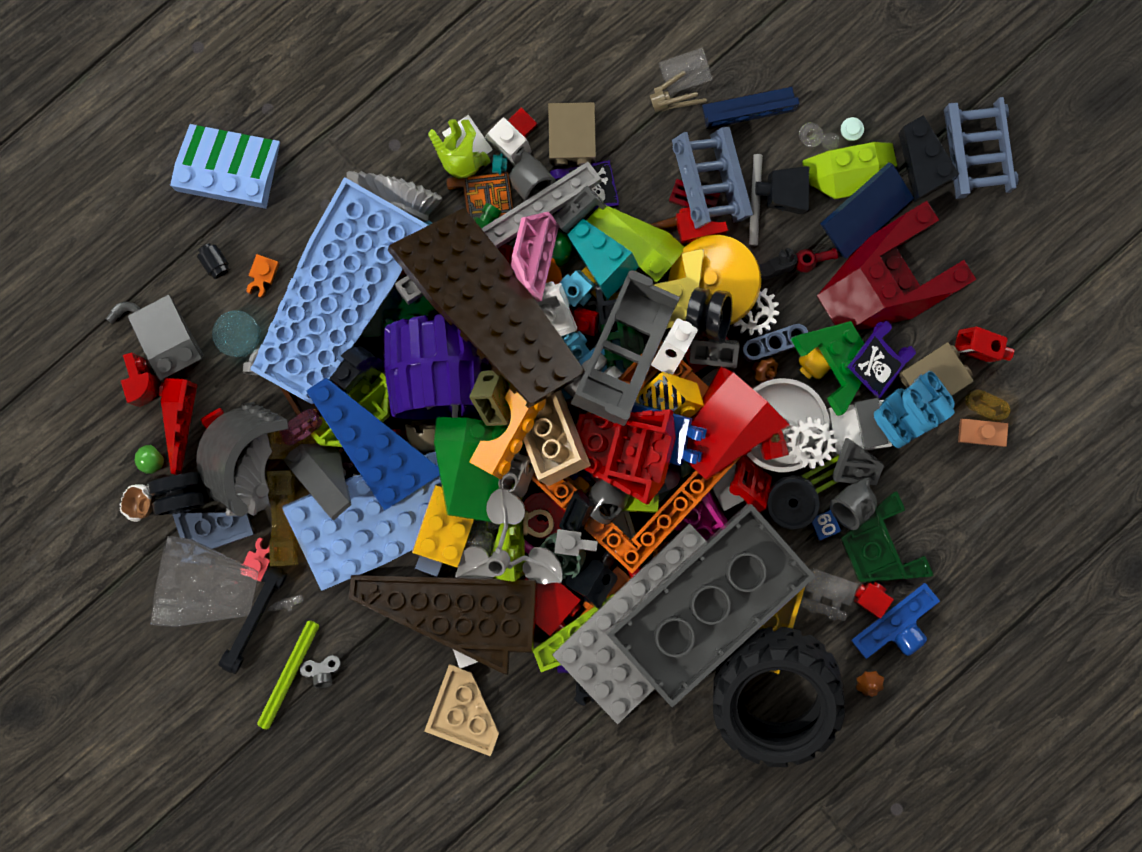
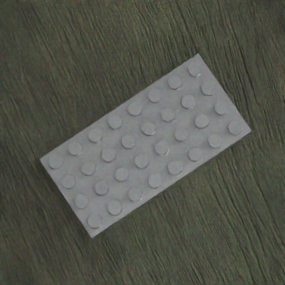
[552,523,706,724]

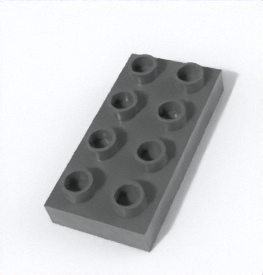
[605,504,816,707]

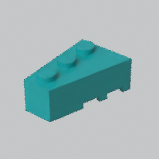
[567,218,639,300]

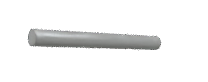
[749,154,763,247]

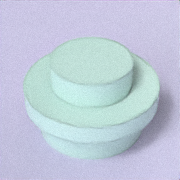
[840,117,864,141]

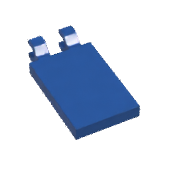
[631,403,707,466]

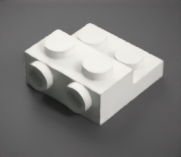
[535,281,577,336]

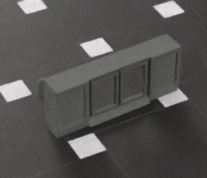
[571,270,680,426]

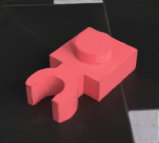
[240,537,275,582]

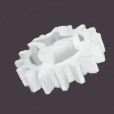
[733,288,779,336]
[785,417,837,468]

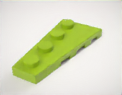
[533,594,613,672]

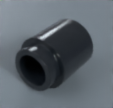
[197,243,230,279]

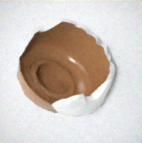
[120,485,154,522]

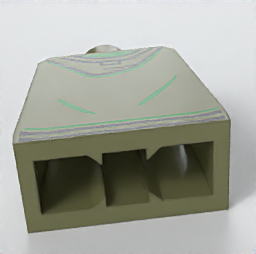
[469,370,511,426]

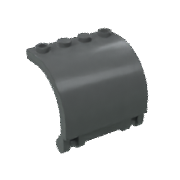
[196,402,288,517]

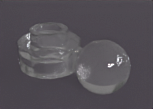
[799,122,840,151]

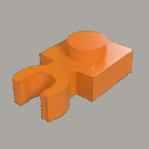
[247,254,280,298]

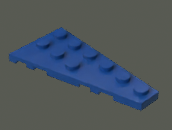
[306,378,440,511]

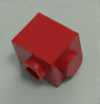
[854,582,894,619]

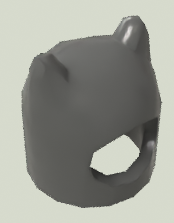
[509,151,556,201]
[830,478,877,530]
[586,479,631,524]

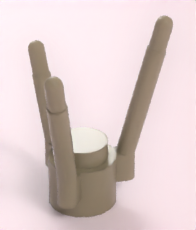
[650,71,707,112]

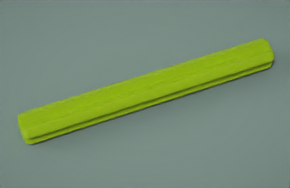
[257,620,319,729]

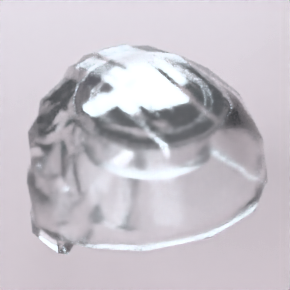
[463,520,496,557]

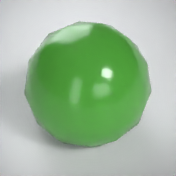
[134,445,164,474]

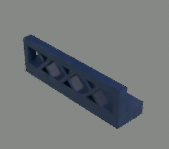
[702,87,799,129]

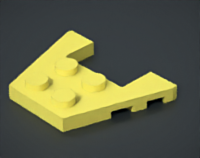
[635,249,704,329]

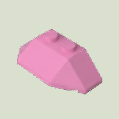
[511,211,559,302]

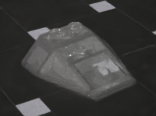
[150,536,258,627]

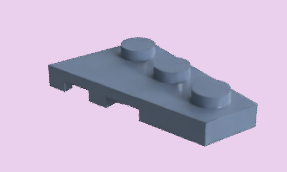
[173,513,255,557]

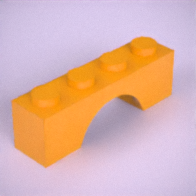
[469,388,546,480]

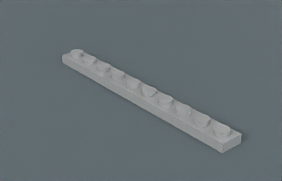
[395,162,601,305]

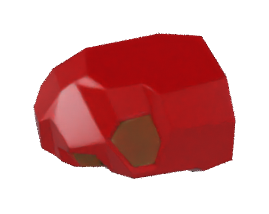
[759,430,789,460]

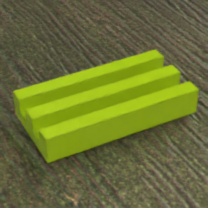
[801,455,839,493]

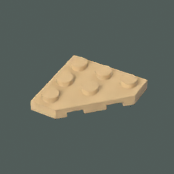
[424,664,499,756]

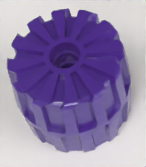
[384,314,490,420]

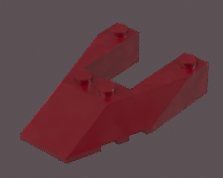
[817,201,976,331]

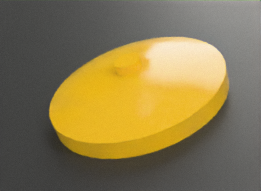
[668,235,761,325]

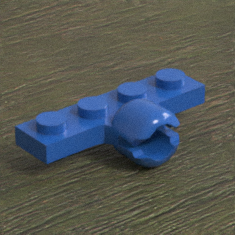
[851,583,940,659]

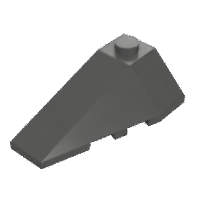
[283,443,351,521]

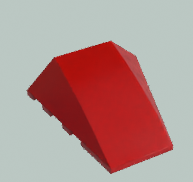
[684,367,790,480]
[576,409,676,505]

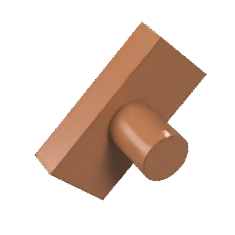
[958,419,1008,447]

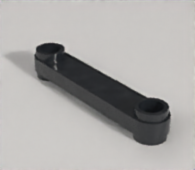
[218,565,287,674]

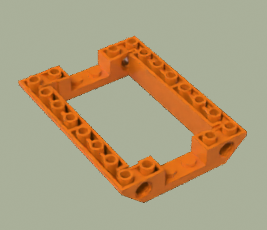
[531,341,743,574]

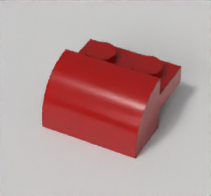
[120,352,160,407]

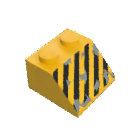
[635,372,704,417]

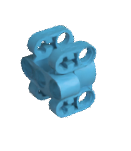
[874,371,955,448]

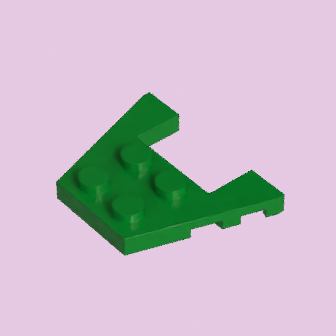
[791,321,864,416]

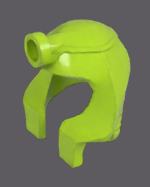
[428,119,490,179]

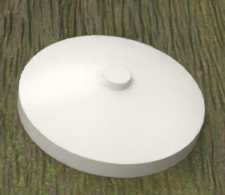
[746,378,829,472]

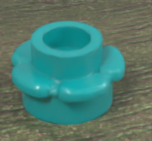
[492,153,507,176]

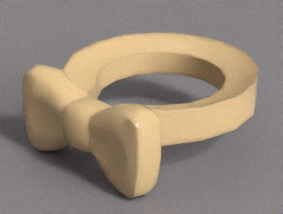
[522,509,554,538]

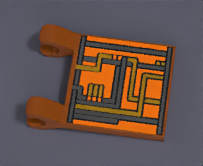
[447,172,513,218]

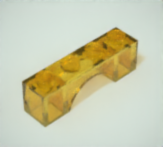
[267,470,298,566]

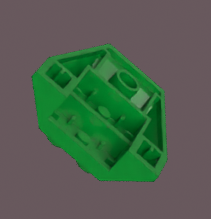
[434,417,526,522]

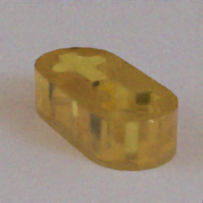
[966,390,1010,421]

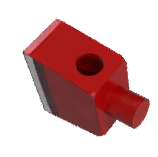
[955,326,1015,362]

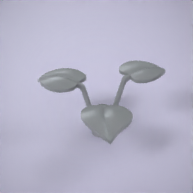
[455,488,563,584]

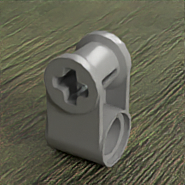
[498,452,535,498]

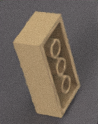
[523,390,591,486]

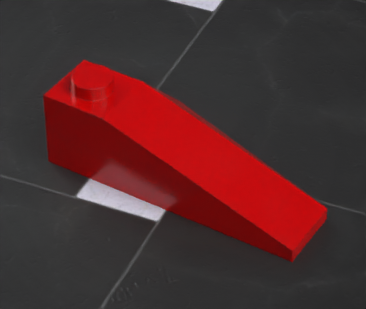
[159,378,198,475]

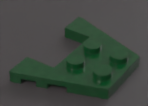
[840,491,934,582]

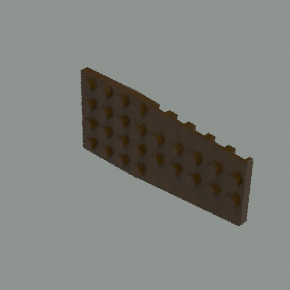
[388,208,585,408]

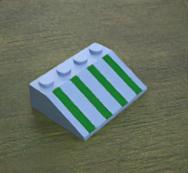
[170,124,280,209]

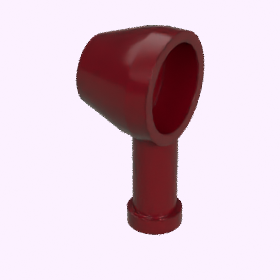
[795,248,838,273]

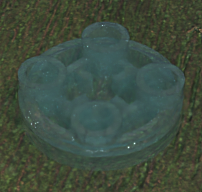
[212,310,261,357]

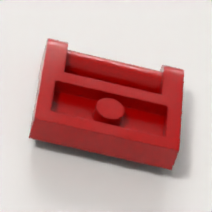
[729,455,772,513]

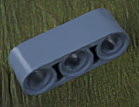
[741,324,808,362]

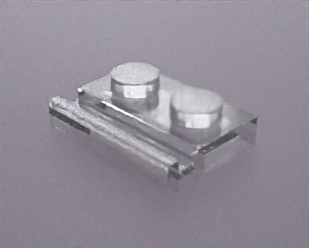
[658,48,713,95]

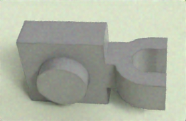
[554,529,598,556]

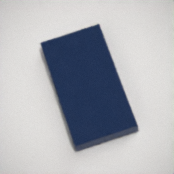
[820,162,914,258]

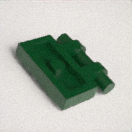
[600,322,645,369]

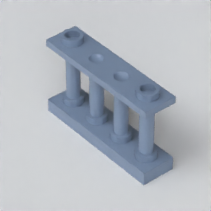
[944,97,1018,199]
[672,127,753,229]

